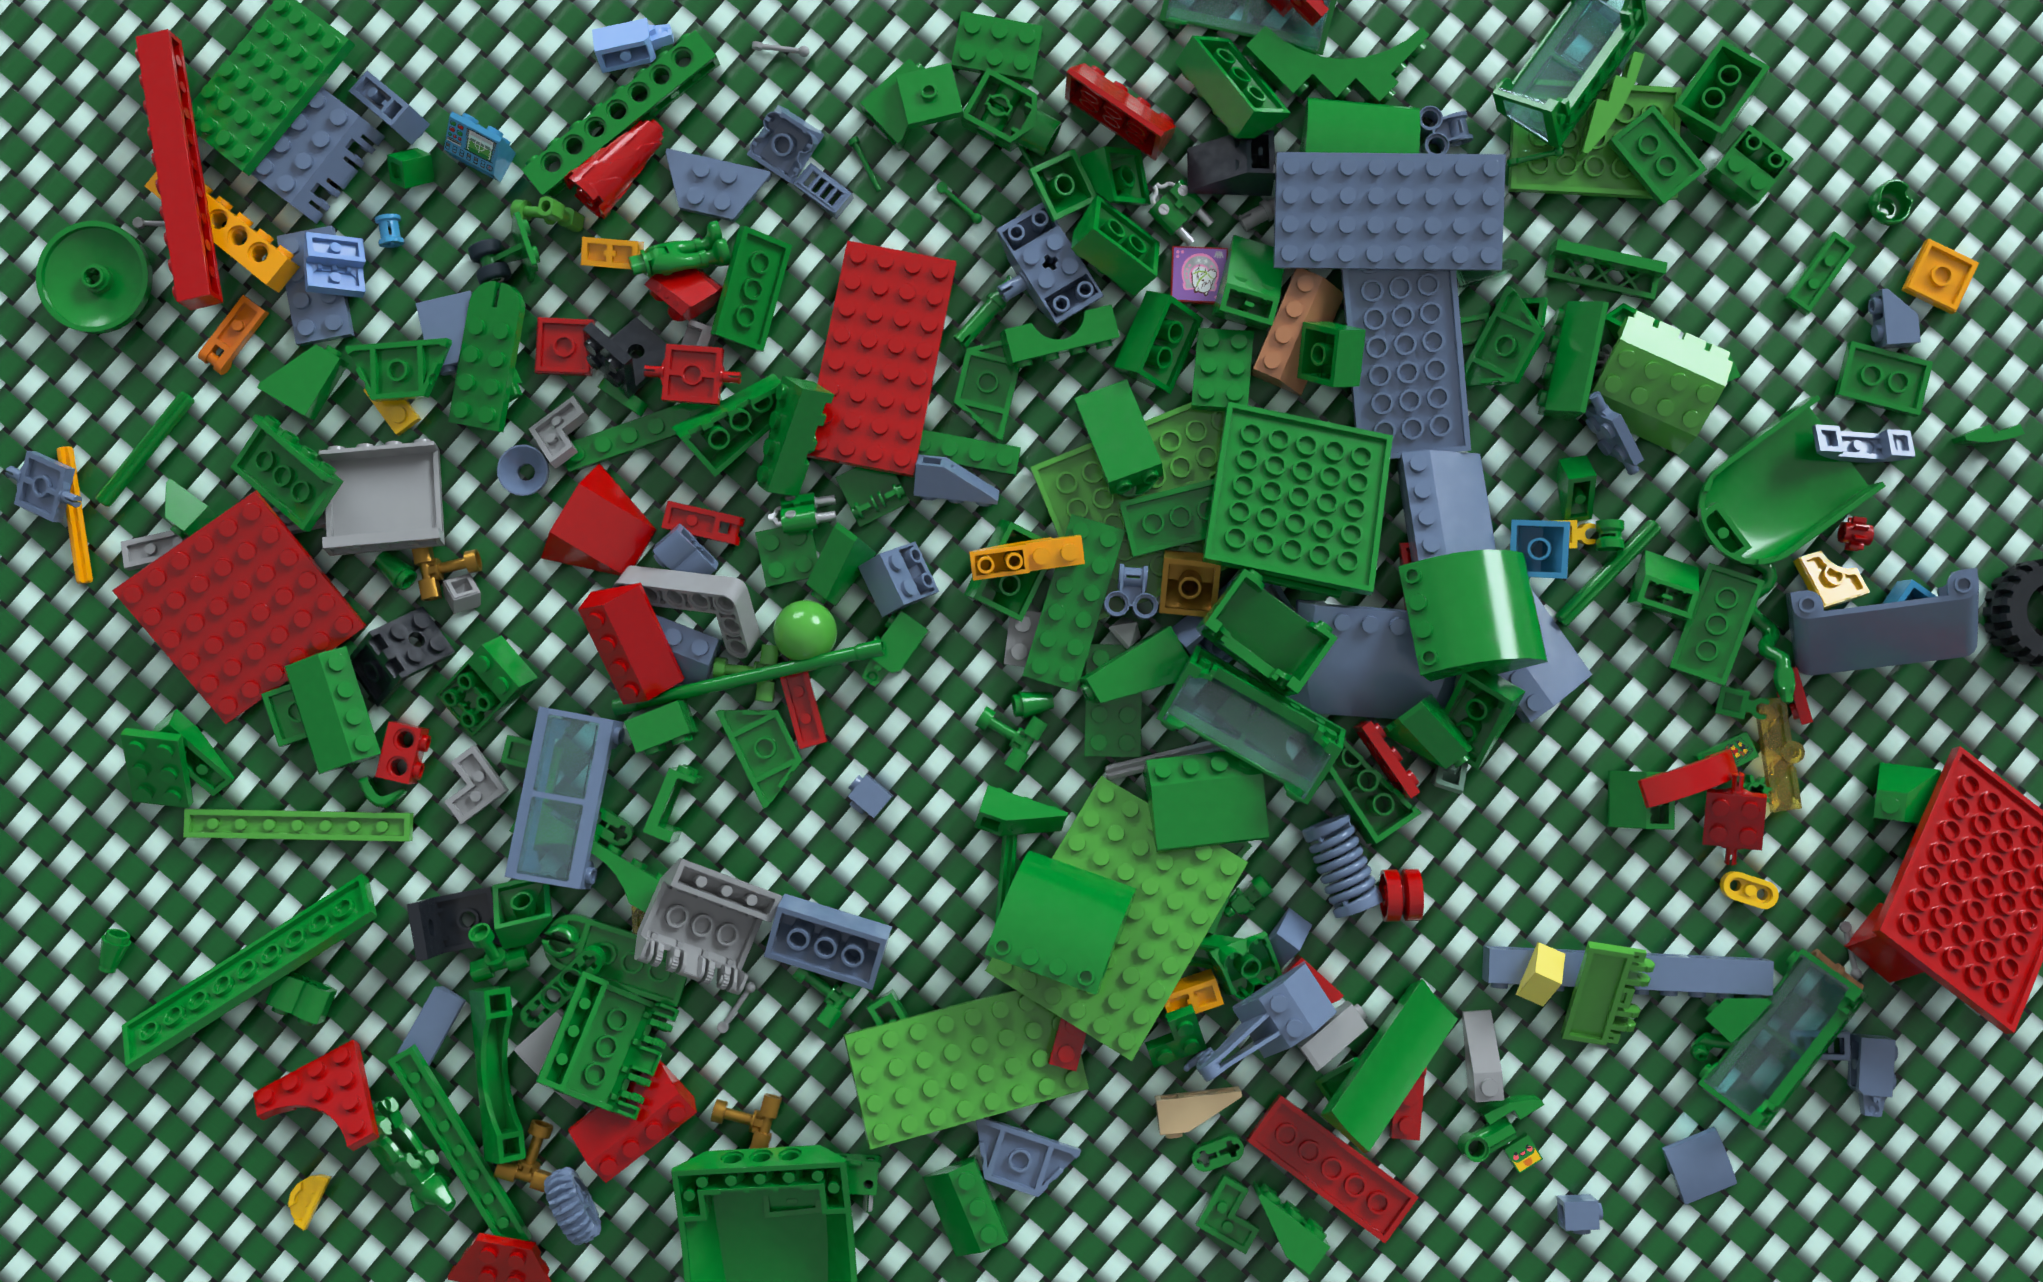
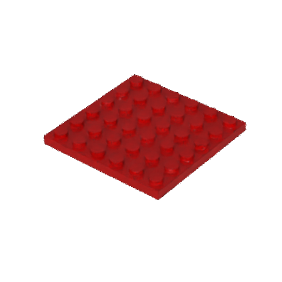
[112,490,366,724]

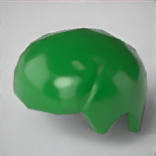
[1868,179,1913,226]

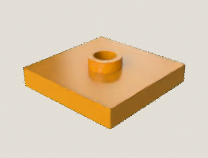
[1901,239,1979,314]

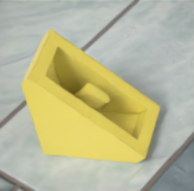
[1516,942,1565,1006]

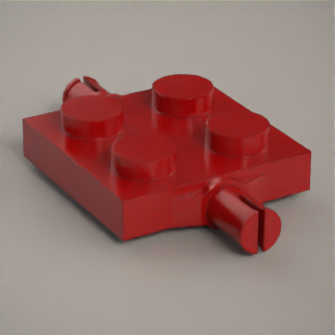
[644,344,741,406]
[1702,772,1767,865]

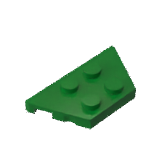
[1464,285,1546,387]
[345,338,452,402]
[954,340,1020,442]
[716,710,803,809]

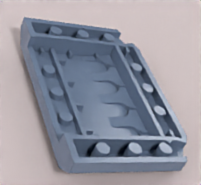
[1288,599,1456,719]

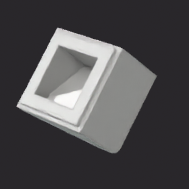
[443,573,481,614]

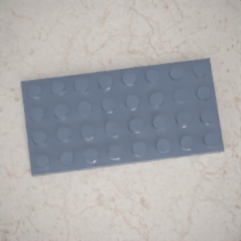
[1273,152,1506,271]
[1340,269,1471,459]

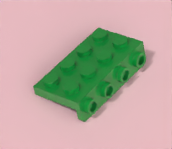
[230,414,344,532]

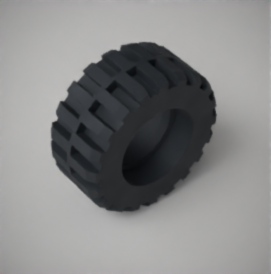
[1983,559,2043,667]

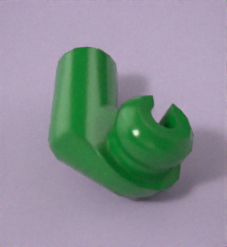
[1690,1032,1731,1061]

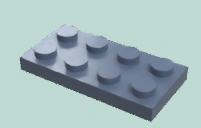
[277,226,354,346]

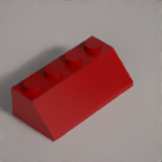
[578,583,684,705]
[568,1060,697,1183]

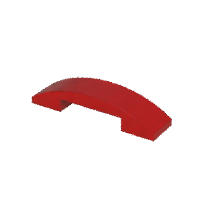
[1638,748,1739,808]

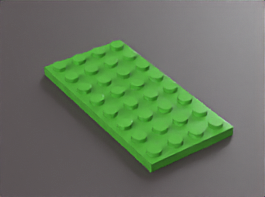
[843,989,1089,1150]

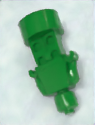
[1223,874,1274,918]

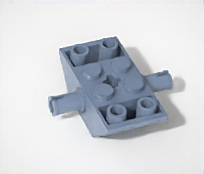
[996,202,1104,325]

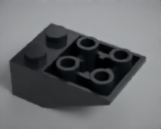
[1187,130,1275,196]

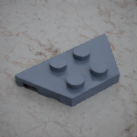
[666,148,772,222]
[976,1117,1081,1197]

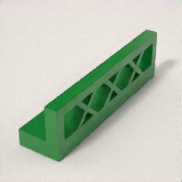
[1544,239,1668,301]

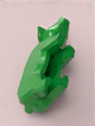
[366,1097,456,1213]

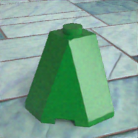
[1383,694,1473,769]

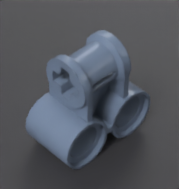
[1419,106,1474,154]
[1103,564,1158,620]

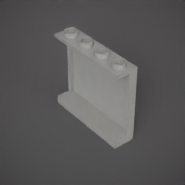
[319,439,445,556]

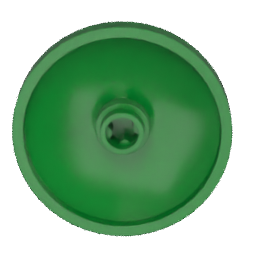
[36,221,153,334]

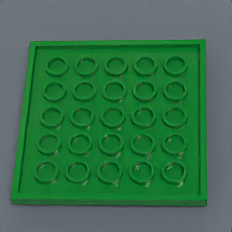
[1202,401,1393,596]

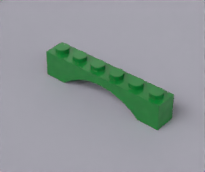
[509,802,663,913]
[469,986,526,1164]

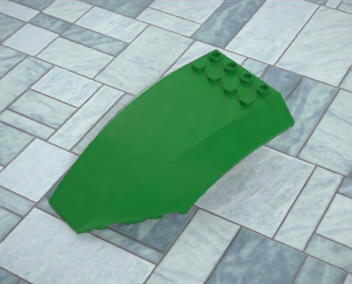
[671,1145,857,1282]

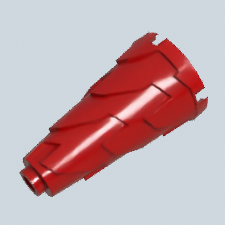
[563,119,664,219]

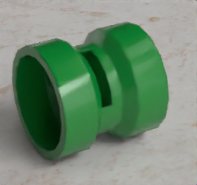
[1596,519,1624,551]

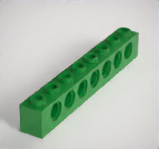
[521,30,720,199]

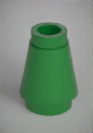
[375,551,417,590]
[1011,691,1054,719]
[98,929,131,973]

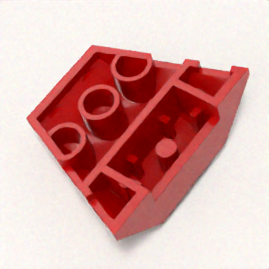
[541,463,657,576]

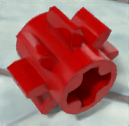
[1837,516,1874,551]

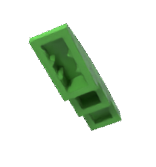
[1575,51,1645,161]

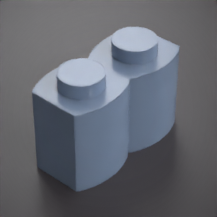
[653,523,719,575]

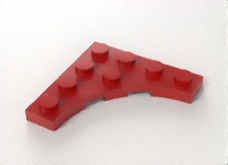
[253,1039,379,1151]

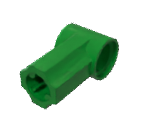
[1457,1116,1517,1162]

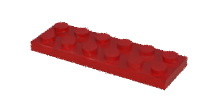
[1246,1093,1419,1243]

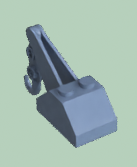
[1184,961,1337,1082]

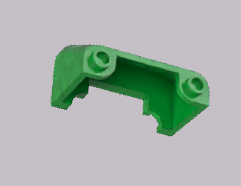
[1196,568,1338,696]

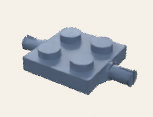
[1585,391,1644,475]
[5,451,82,522]

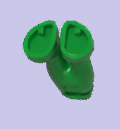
[628,220,731,276]

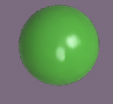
[773,600,837,661]

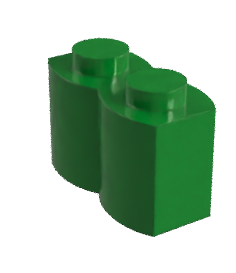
[265,971,337,1026]

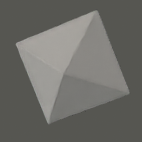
[1109,616,1141,649]

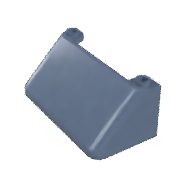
[1785,568,1979,675]

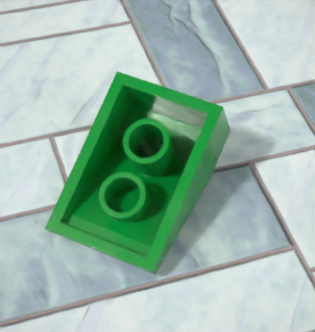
[1444,669,1526,770]

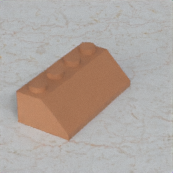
[1251,269,1343,396]

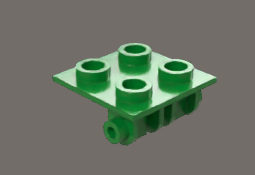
[835,467,910,527]

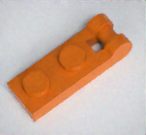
[198,295,269,375]

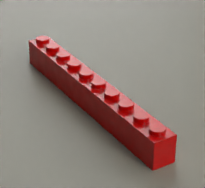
[135,29,223,310]

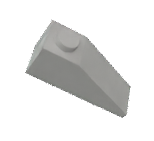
[1462,1009,1504,1102]

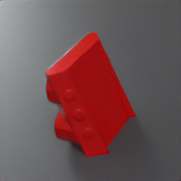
[644,268,723,321]

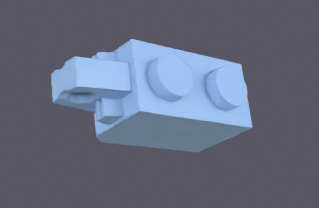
[592,18,674,73]

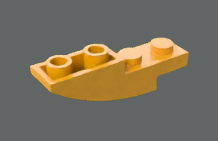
[969,535,1085,581]

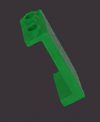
[1074,379,1164,494]

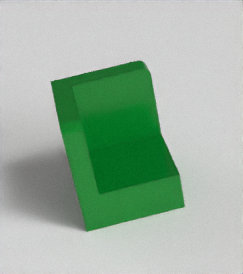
[387,148,434,189]

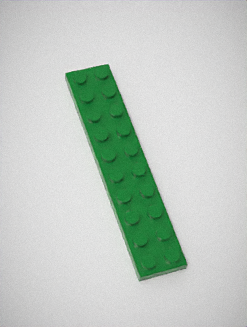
[122,874,377,1072]

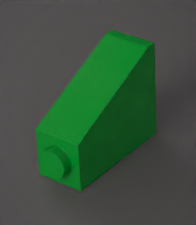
[860,58,925,151]
[257,344,349,420]
[806,522,876,606]

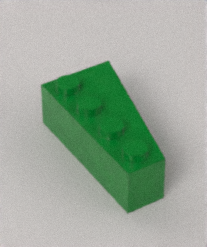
[757,376,834,497]
[1306,740,1422,844]

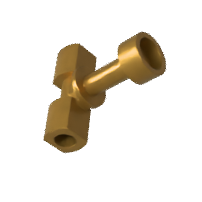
[412,547,482,601]
[710,1093,782,1149]
[494,1120,554,1193]

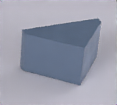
[1268,908,1312,969]

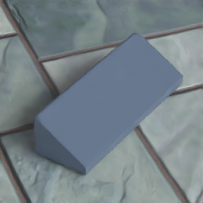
[397,986,466,1066]

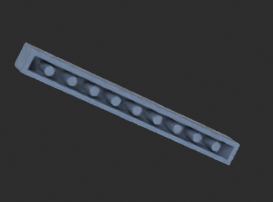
[1482,946,1774,998]

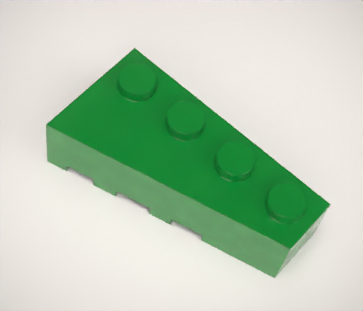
[671,373,781,477]

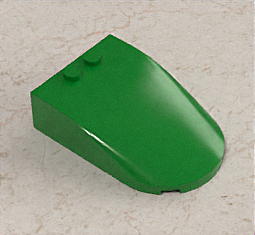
[1697,395,1886,565]

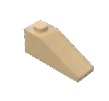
[1155,1086,1242,1139]

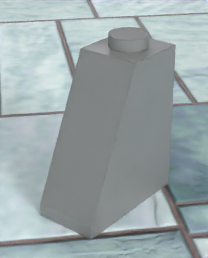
[1296,1000,1368,1071]

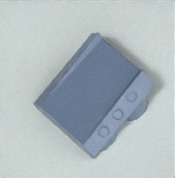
[747,105,824,184]

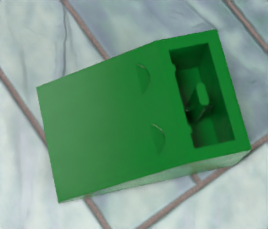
[1212,235,1284,331]
[436,635,538,737]
[1252,1181,1330,1275]

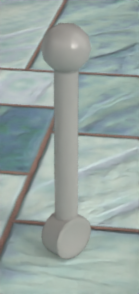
[752,41,809,57]
[132,217,165,229]
[1839,921,1862,979]
[717,982,756,1033]

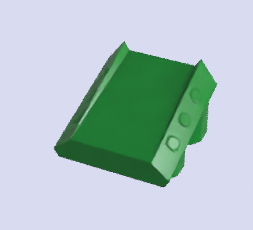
[1207,931,1283,999]

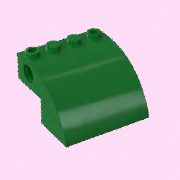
[1299,97,1420,153]
[1398,549,1548,682]
[984,851,1137,995]

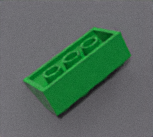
[1175,35,1290,139]
[1536,301,1609,421]
[284,646,381,775]

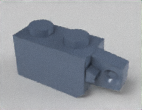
[1847,1033,1898,1117]

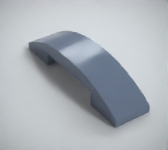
[1812,424,1916,463]

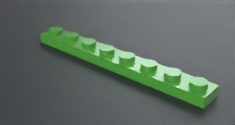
[183,809,413,842]

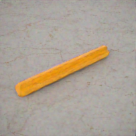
[56,446,93,584]

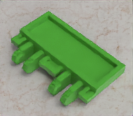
[1561,941,1655,1046]

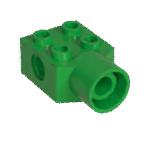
[961,68,1062,158]

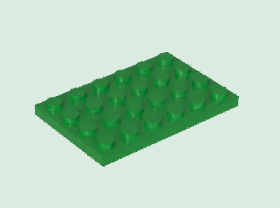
[192,0,355,176]

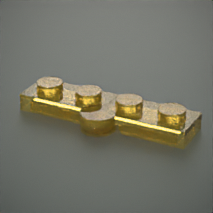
[1756,697,1805,812]

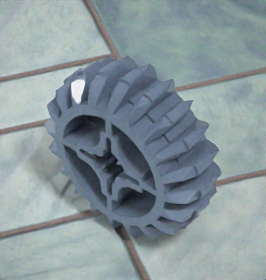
[544,1167,601,1245]

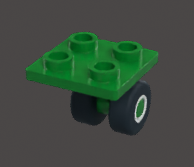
[468,212,540,285]

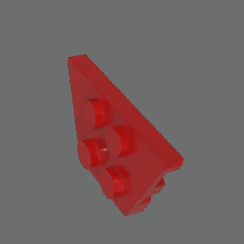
[448,1233,551,1282]

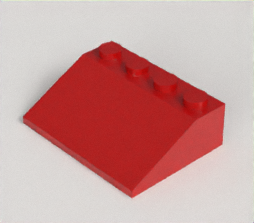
[1065,63,1176,161]

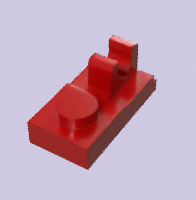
[1773,667,1813,725]

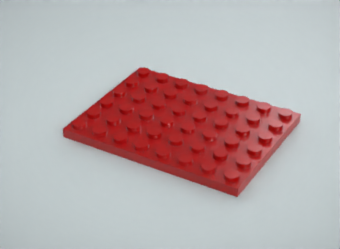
[1872,746,2043,1034]

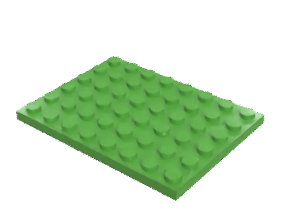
[1030,402,1230,621]
[985,776,1248,1061]

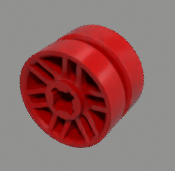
[1379,869,1424,922]

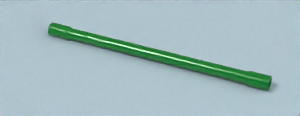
[612,639,886,716]

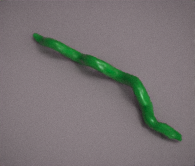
[1741,563,1795,703]

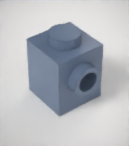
[848,774,894,818]
[1557,1194,1603,1235]

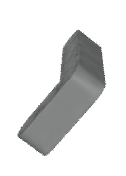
[612,566,760,658]

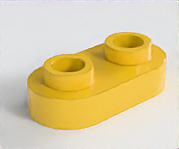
[1720,871,1779,909]

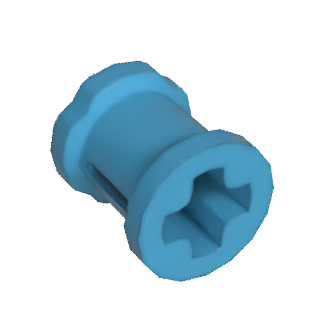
[375,214,405,248]

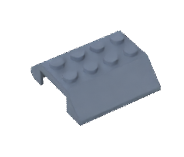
[252,87,385,224]

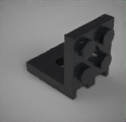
[583,317,667,399]
[350,606,455,707]
[407,886,500,962]

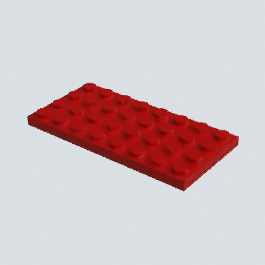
[807,240,957,478]

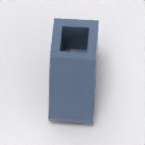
[1868,289,1921,349]

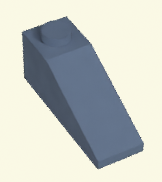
[349,71,430,145]

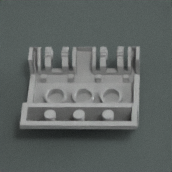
[634,858,783,995]

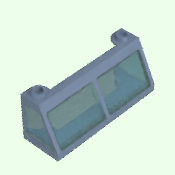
[504,706,625,889]

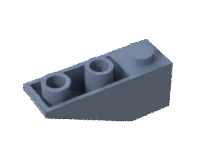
[914,454,999,507]

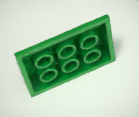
[1143,747,1269,852]

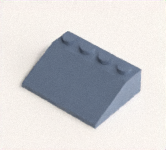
[1396,450,1496,563]
[1497,590,1592,723]

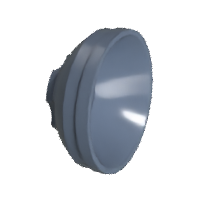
[497,445,550,496]

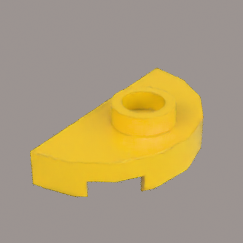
[288,1174,332,1231]

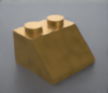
[1159,550,1221,617]

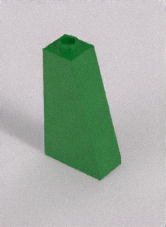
[1079,626,1194,703]

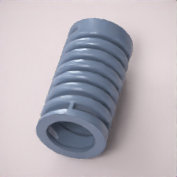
[1302,813,1383,918]

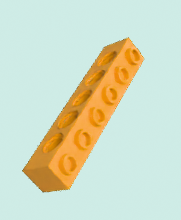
[145,171,300,293]

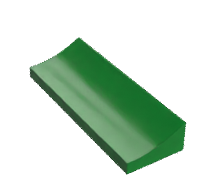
[1320,979,1458,1153]

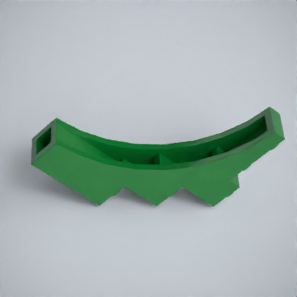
[1242,26,1430,105]

